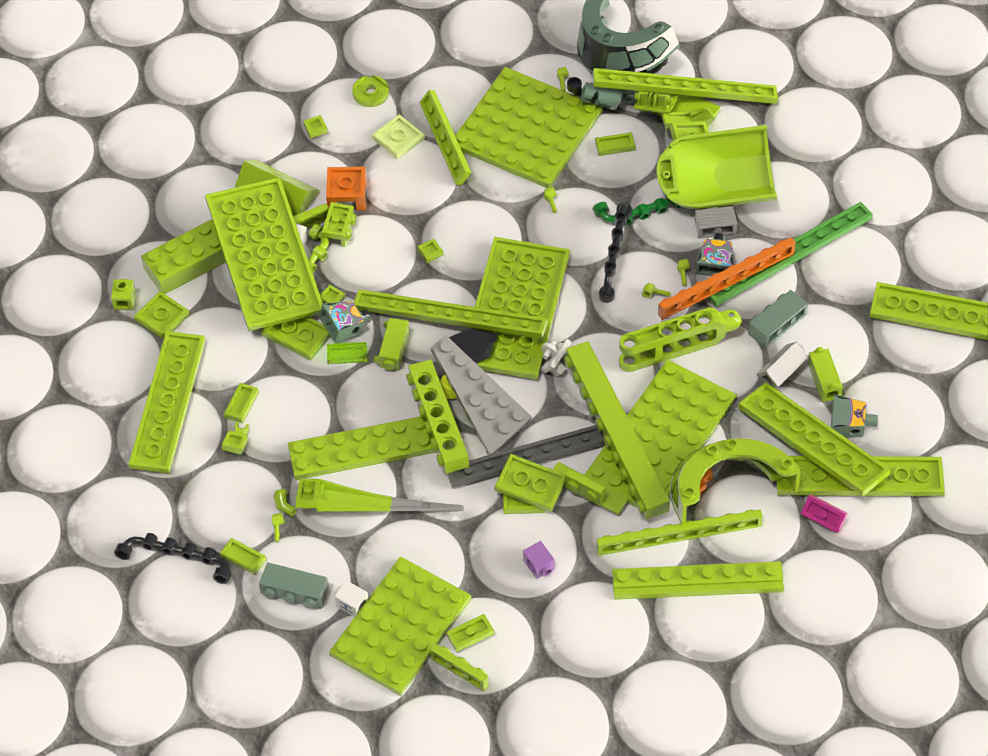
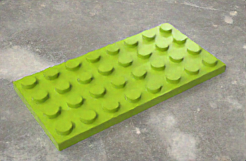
[205,177,323,331]
[469,236,570,380]
[584,359,737,508]

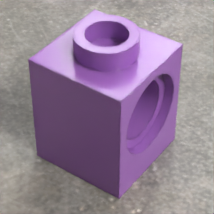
[523,541,554,579]

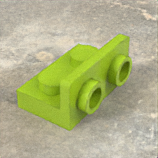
[322,202,357,247]

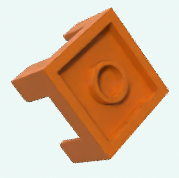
[326,166,367,211]

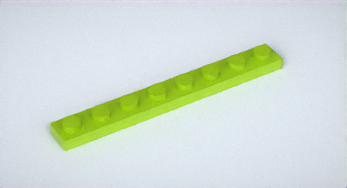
[596,509,763,556]

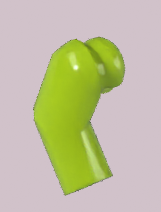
[273,489,297,516]

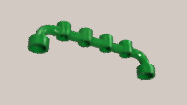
[592,198,682,225]

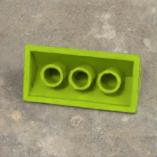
[235,160,319,216]

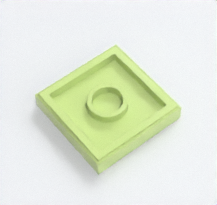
[372,114,425,159]

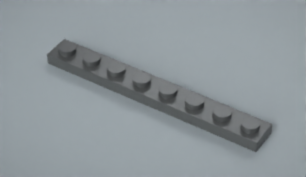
[447,425,605,488]

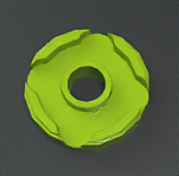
[352,75,389,107]

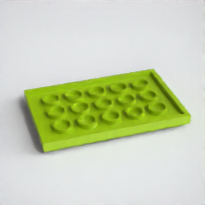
[329,556,471,696]

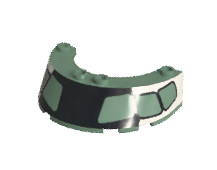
[577,0,680,73]

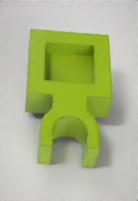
[222,421,249,455]

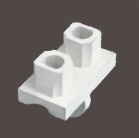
[540,339,572,376]

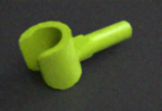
[557,67,569,91]
[544,186,557,213]
[677,259,690,286]
[642,283,671,298]
[272,512,285,543]

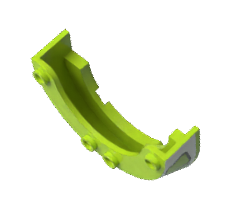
[670,438,801,525]

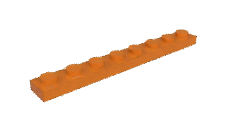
[658,237,795,320]

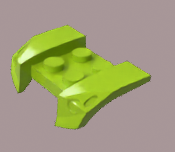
[661,107,716,141]

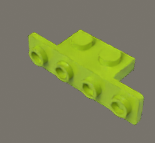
[552,462,628,515]

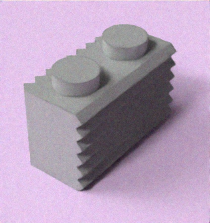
[694,206,737,239]

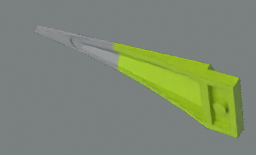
[295,479,464,512]

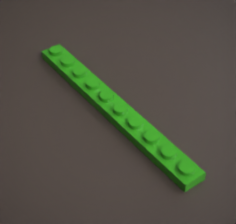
[708,202,873,307]

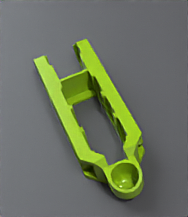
[619,307,742,372]

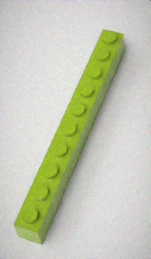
[564,341,670,520]

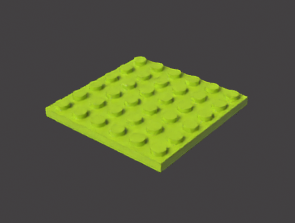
[455,67,603,188]

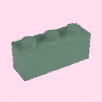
[748,289,808,348]
[259,562,329,609]

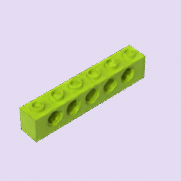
[406,359,469,474]

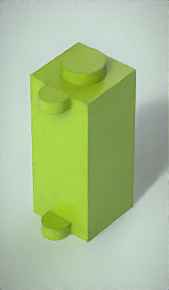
[373,318,410,370]
[807,347,843,402]

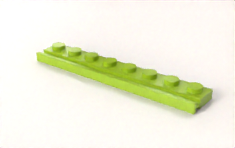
[612,561,784,600]

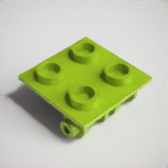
[633,91,680,114]

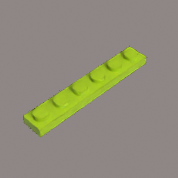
[419,90,471,185]

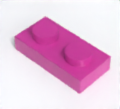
[801,495,848,533]

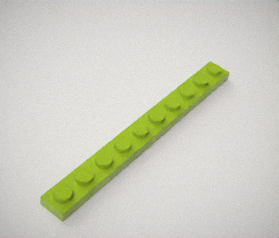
[592,68,778,104]
[353,289,548,339]

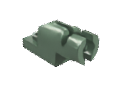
[580,82,639,110]

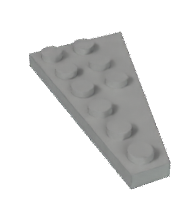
[431,335,532,455]

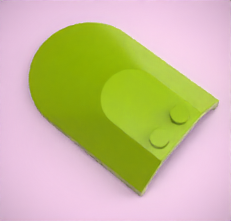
[657,125,777,209]

